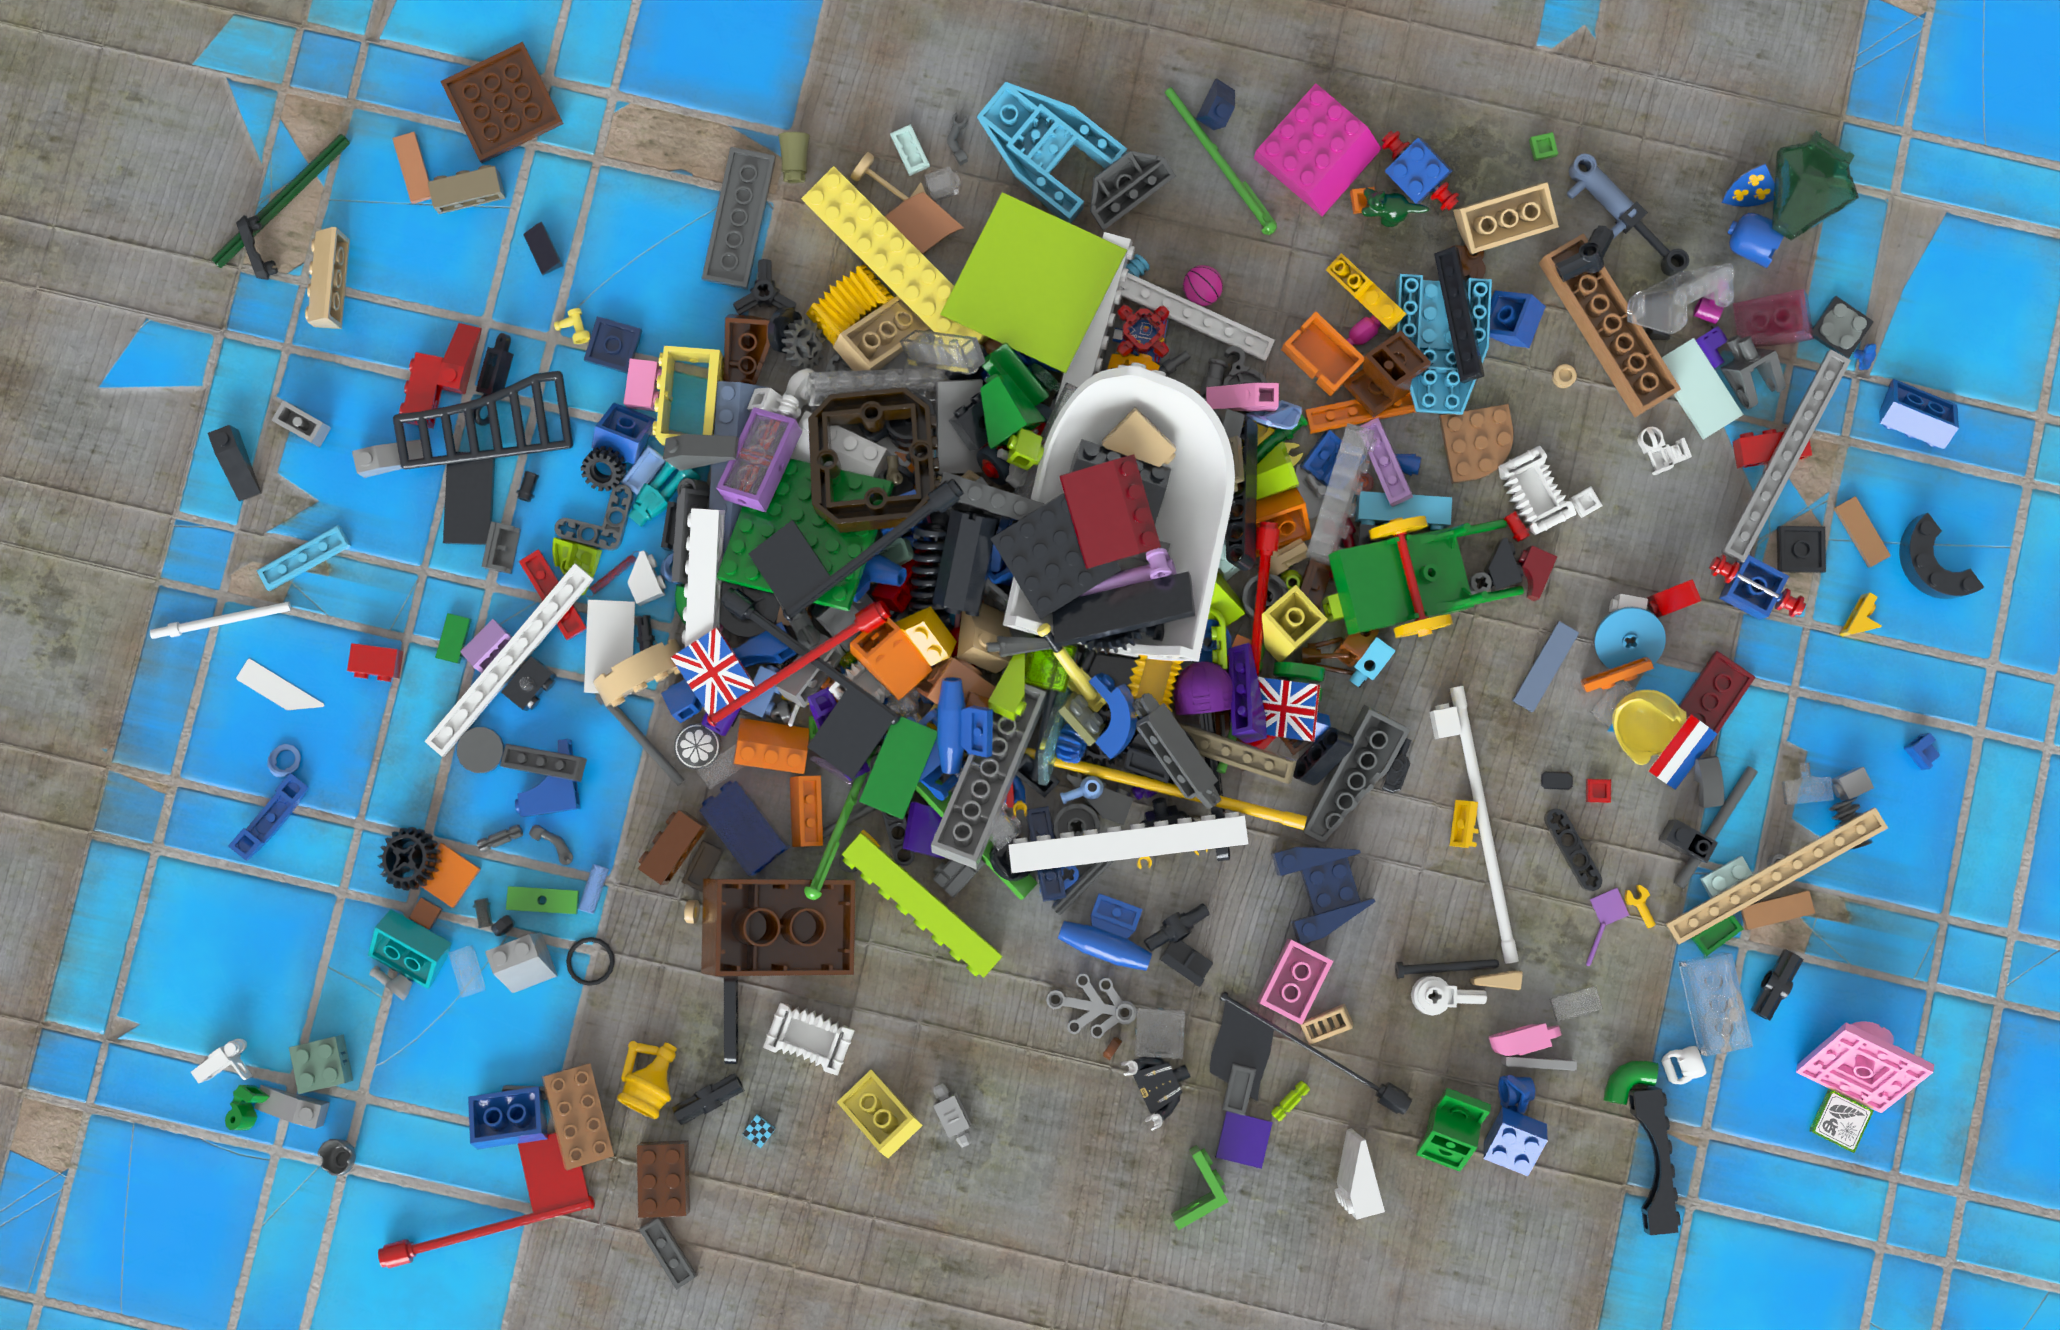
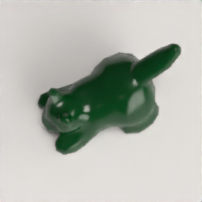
[1361,188,1429,227]

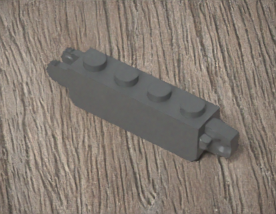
[1132,693,1222,809]

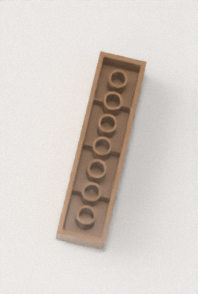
[1538,233,1681,418]

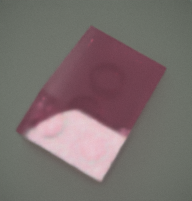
[1733,289,1814,347]

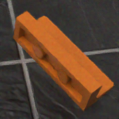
[790,776,823,847]

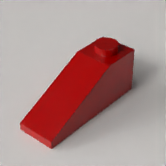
[436,323,482,395]
[871,549,934,613]
[1647,579,1702,618]

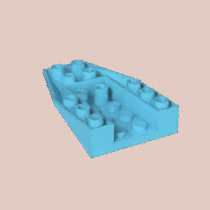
[1395,274,1492,415]

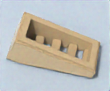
[1470,970,1523,990]
[1300,1004,1354,1045]

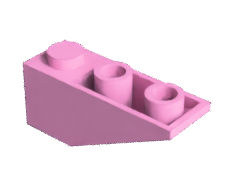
[1206,383,1279,412]

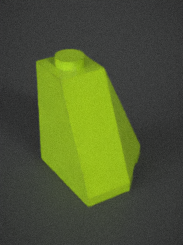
[1241,442,1299,501]
[1208,571,1245,626]

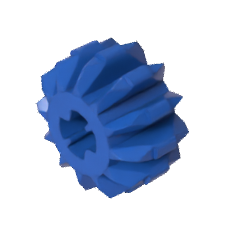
[1055,723,1087,764]

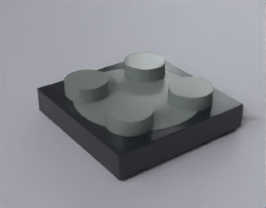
[1809,296,1874,359]

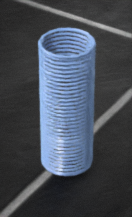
[578,864,609,914]

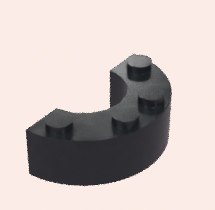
[1899,513,1984,599]

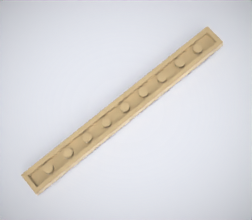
[1665,807,1888,944]

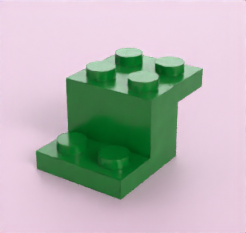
[1416,1088,1491,1172]

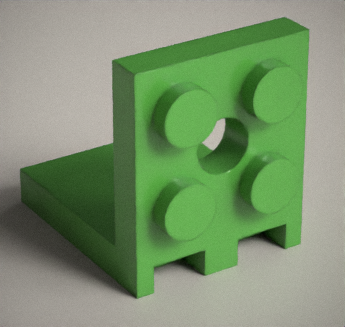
[1171,1145,1229,1230]

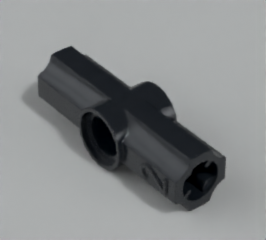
[1751,949,1804,1021]
[672,1073,745,1125]

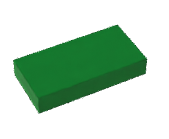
[435,613,472,664]
[1691,915,1744,956]

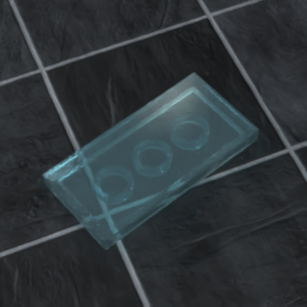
[1038,685,1070,786]

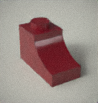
[1518,546,1557,601]

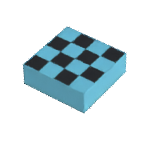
[742,1114,776,1148]

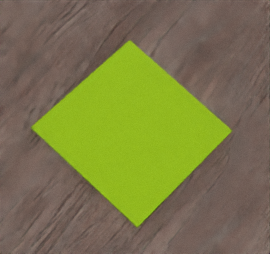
[940,192,1127,373]

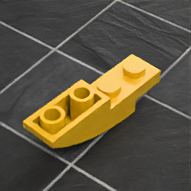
[1326,253,1406,331]

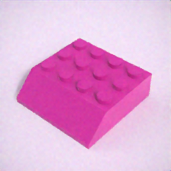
[1253,83,1382,217]

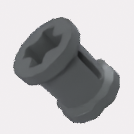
[1468,572,1492,594]

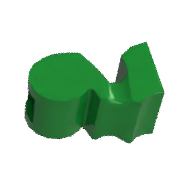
[225,1085,270,1130]

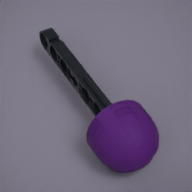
[1173,662,1233,861]

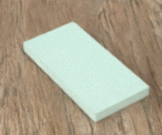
[1662,338,1744,440]

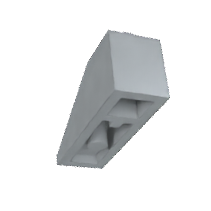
[352,440,423,478]
[254,1085,330,1129]

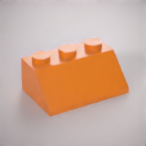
[1240,488,1312,557]
[733,718,809,774]

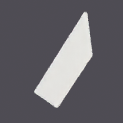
[236,659,324,710]

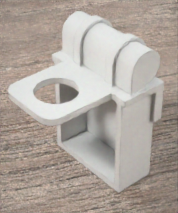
[191,1039,252,1083]

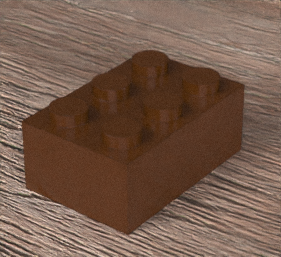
[638,810,708,885]
[637,1140,690,1218]

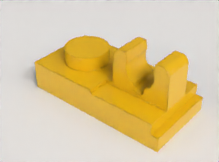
[1449,800,1478,848]

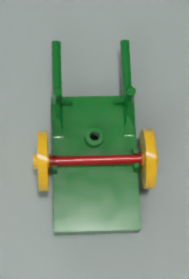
[1328,516,1524,638]

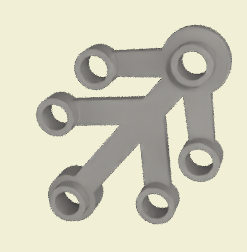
[1046,973,1136,1039]

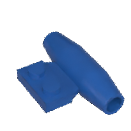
[853,554,907,602]
[937,677,993,774]
[1058,893,1152,971]

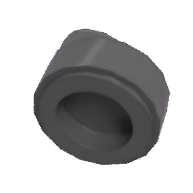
[770,700,793,724]

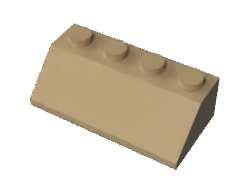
[1453,182,1559,254]
[305,227,350,329]

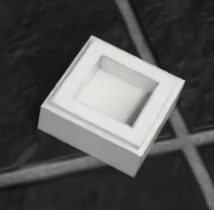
[1570,486,1603,518]

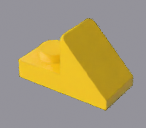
[1839,592,1882,636]

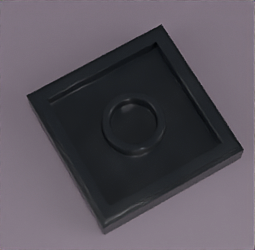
[1777,526,1826,573]

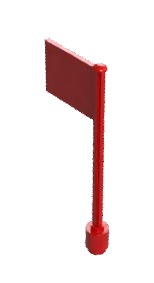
[378,1133,595,1268]

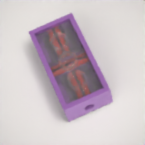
[717,407,802,512]

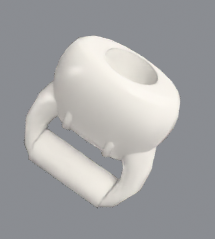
[1661,1046,1706,1084]

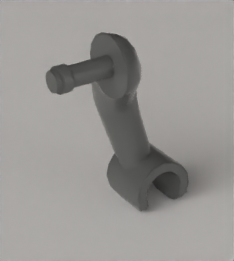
[529,825,573,865]

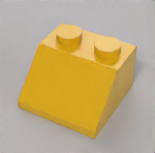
[894,606,957,666]

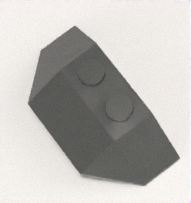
[1090,151,1176,231]

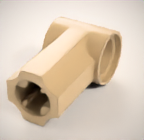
[1269,538,1310,576]

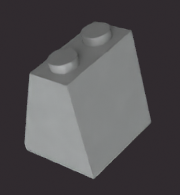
[485,932,558,993]

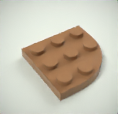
[1439,404,1513,484]

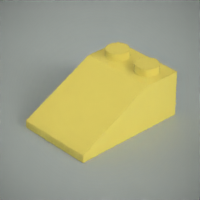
[837,1070,923,1158]

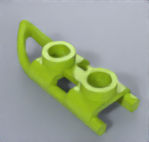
[1209,608,1228,669]

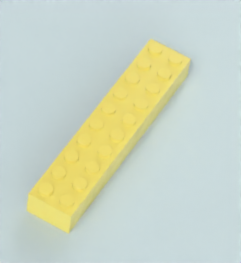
[801,166,989,359]

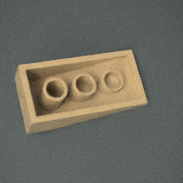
[833,296,930,381]

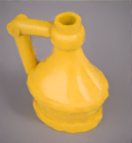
[617,1041,677,1119]

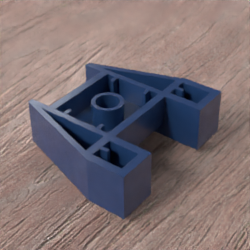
[1271,847,1375,944]

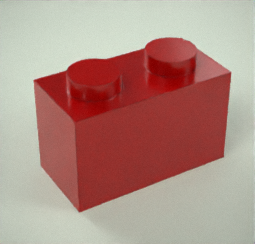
[347,643,404,682]

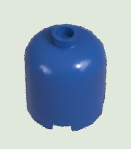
[1727,212,1788,268]

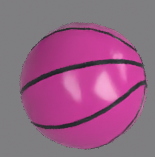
[1183,265,1223,306]

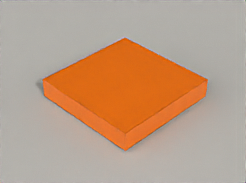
[421,843,481,908]

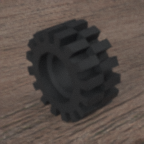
[581,446,627,491]

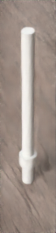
[150,602,291,639]

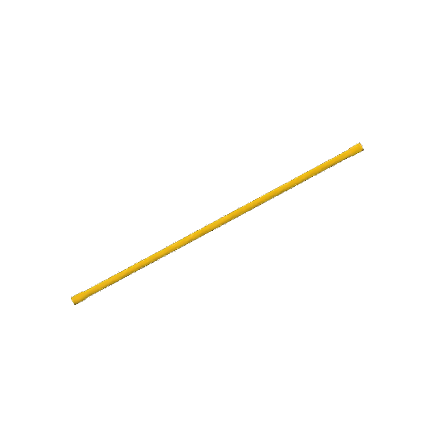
[782,695,1307,830]

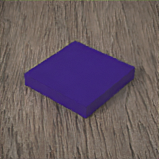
[903,802,945,859]
[1215,1111,1273,1169]

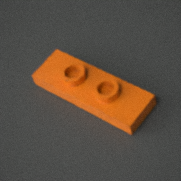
[1581,657,1654,693]

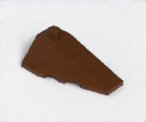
[724,314,770,385]

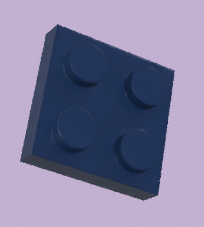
[584,316,642,374]

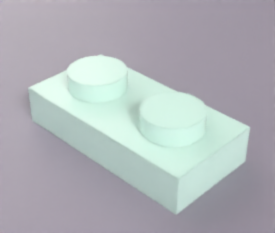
[1699,856,1753,898]

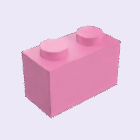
[624,359,662,411]

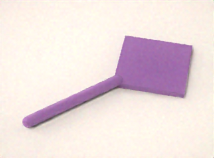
[1586,888,1629,966]

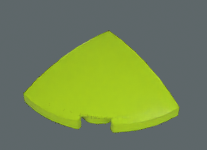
[552,537,602,595]

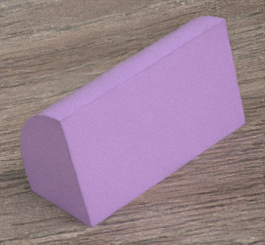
[460,619,512,673]

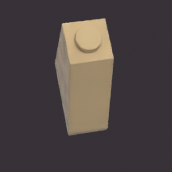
[1102,407,1176,467]

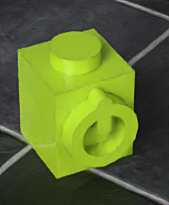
[1006,428,1044,471]

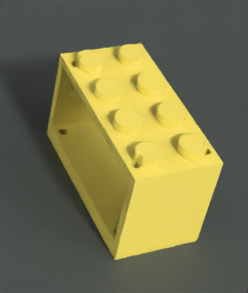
[653,346,724,446]

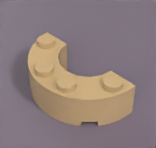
[593,639,682,707]

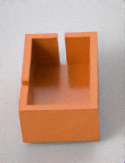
[1281,311,1364,397]

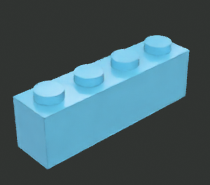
[1355,491,1452,531]

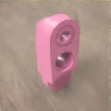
[1489,1023,1562,1056]

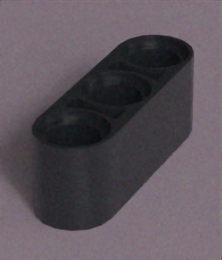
[1293,727,1354,786]

